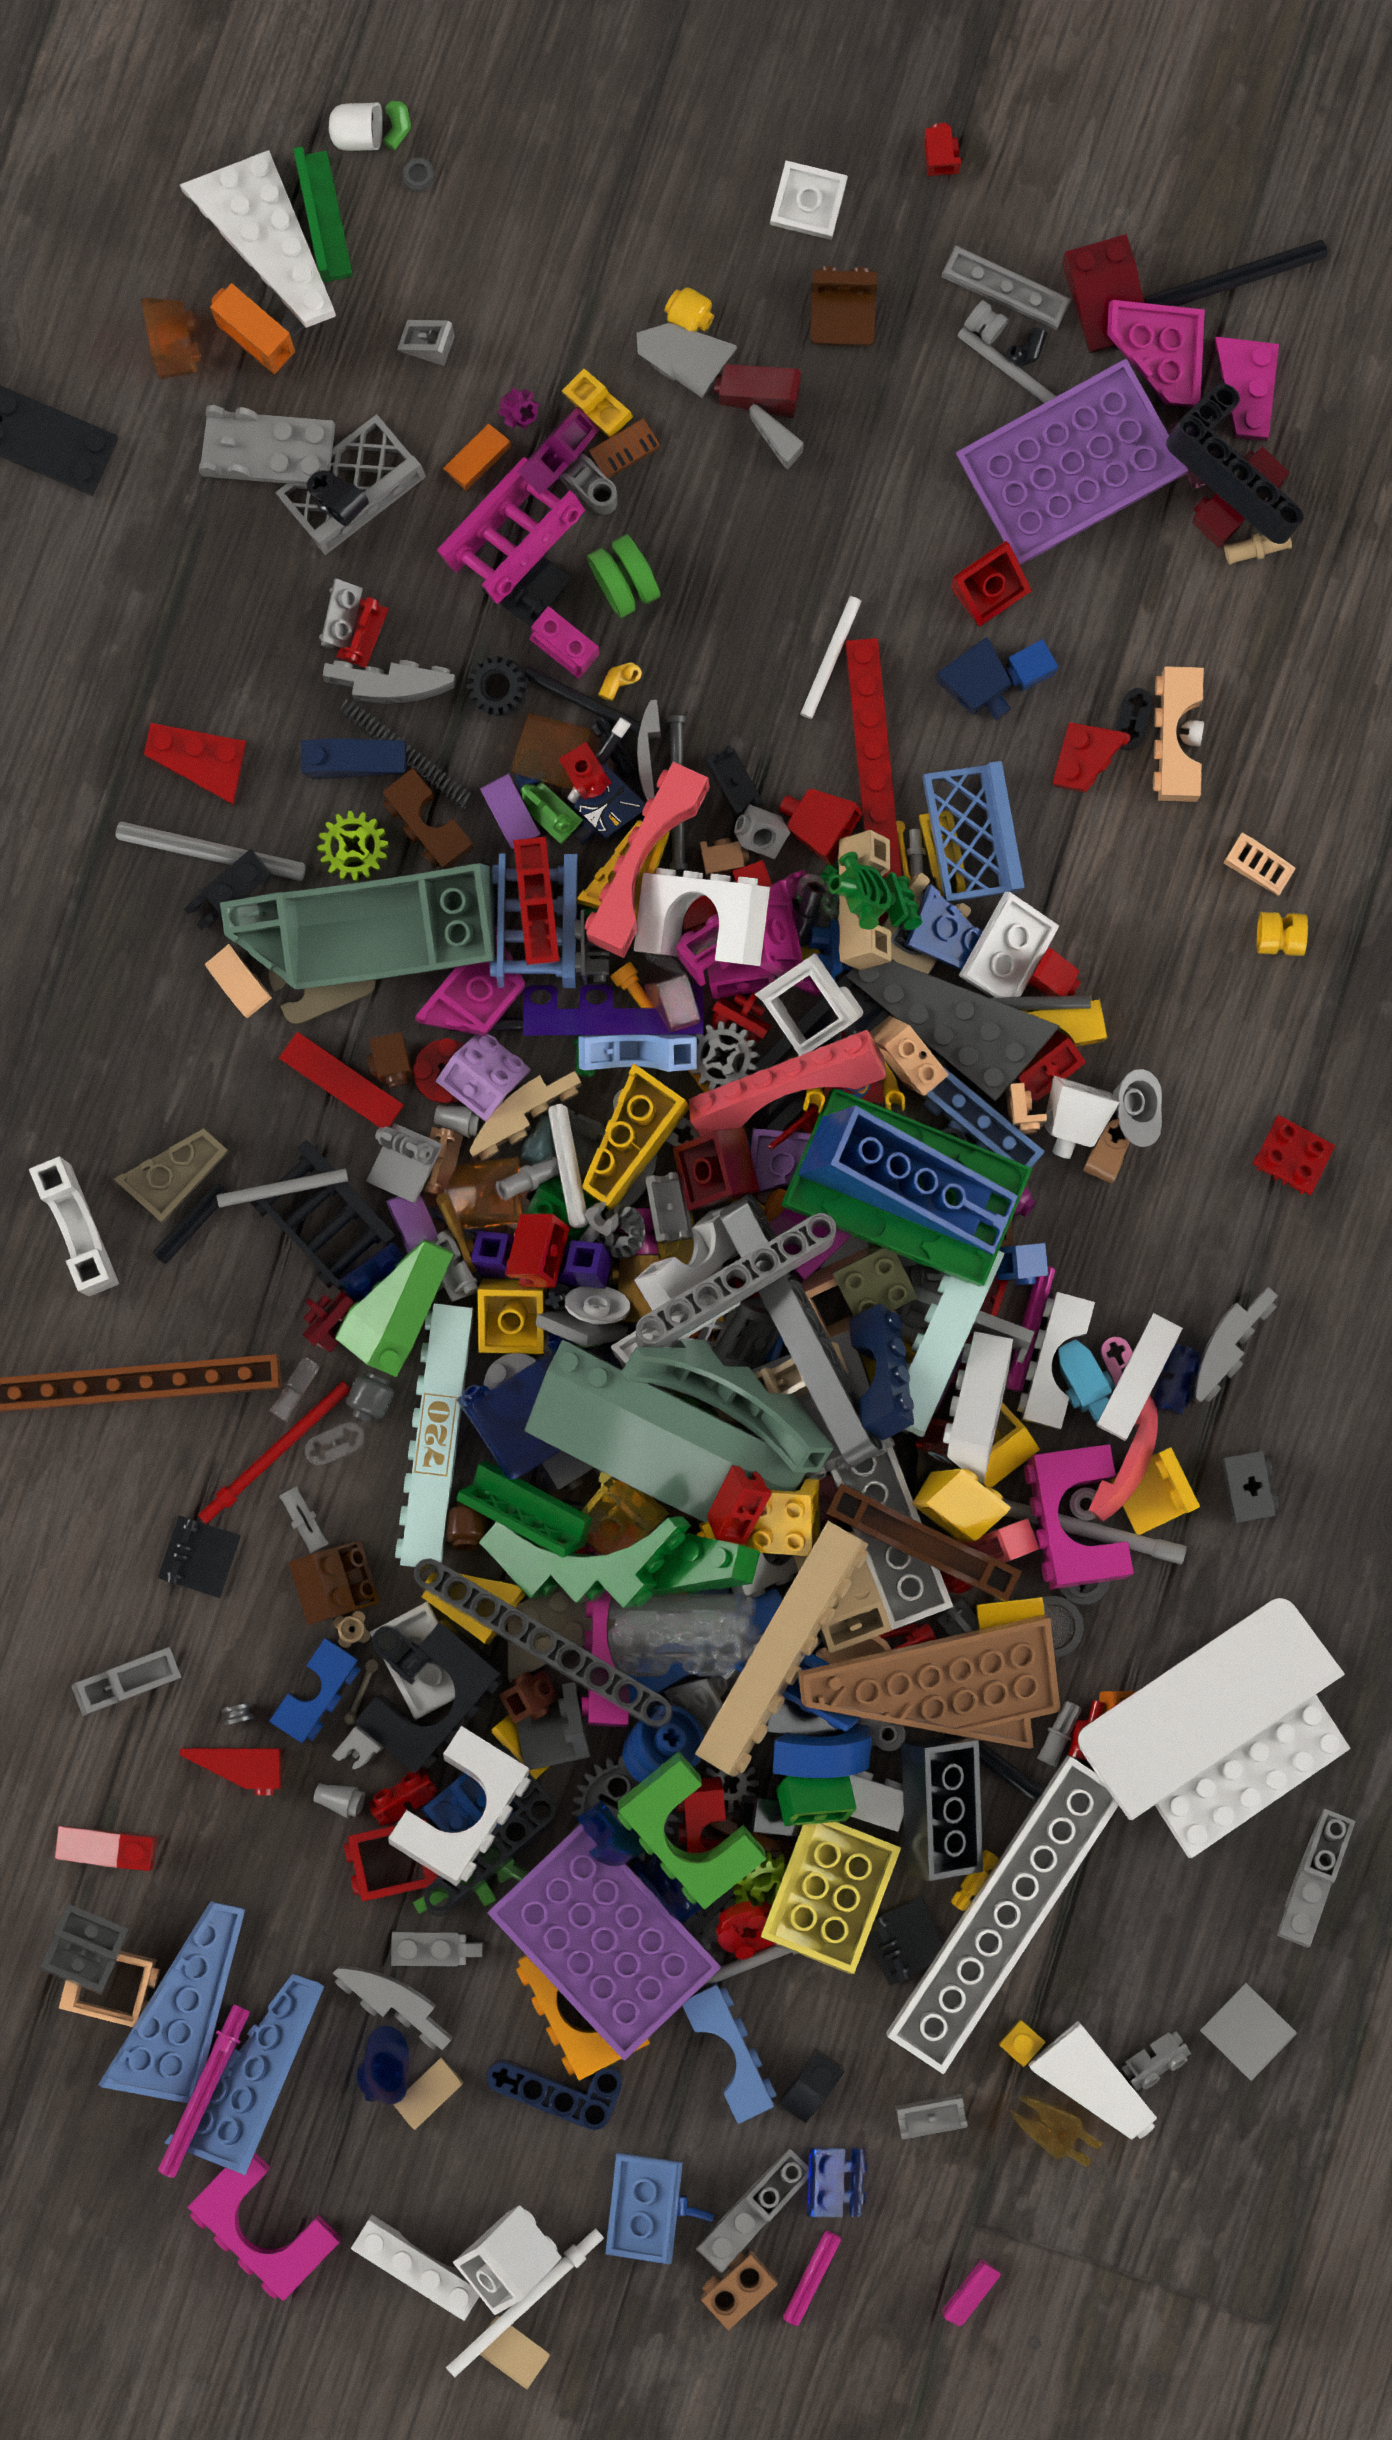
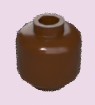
[444,1502,487,1551]

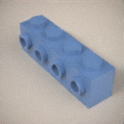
[921,1068,1045,1168]

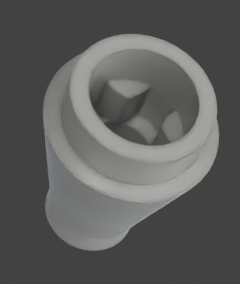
[434,1105,484,1138]
[314,1783,365,1819]

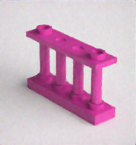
[437,457,585,604]

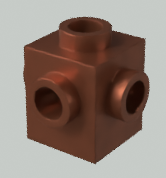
[499,1670,559,1724]

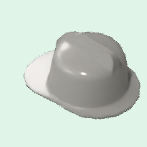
[1112,1069,1162,1147]

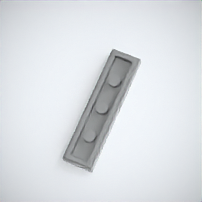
[941,245,1071,330]

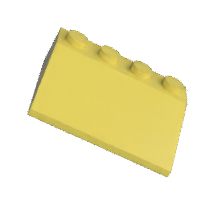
[760,1822,901,1974]

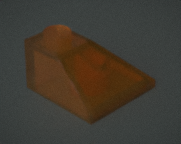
[445,1157,521,1230]

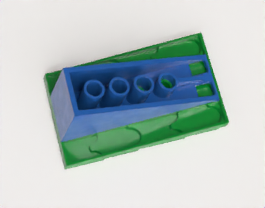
[781,1088,1032,1287]

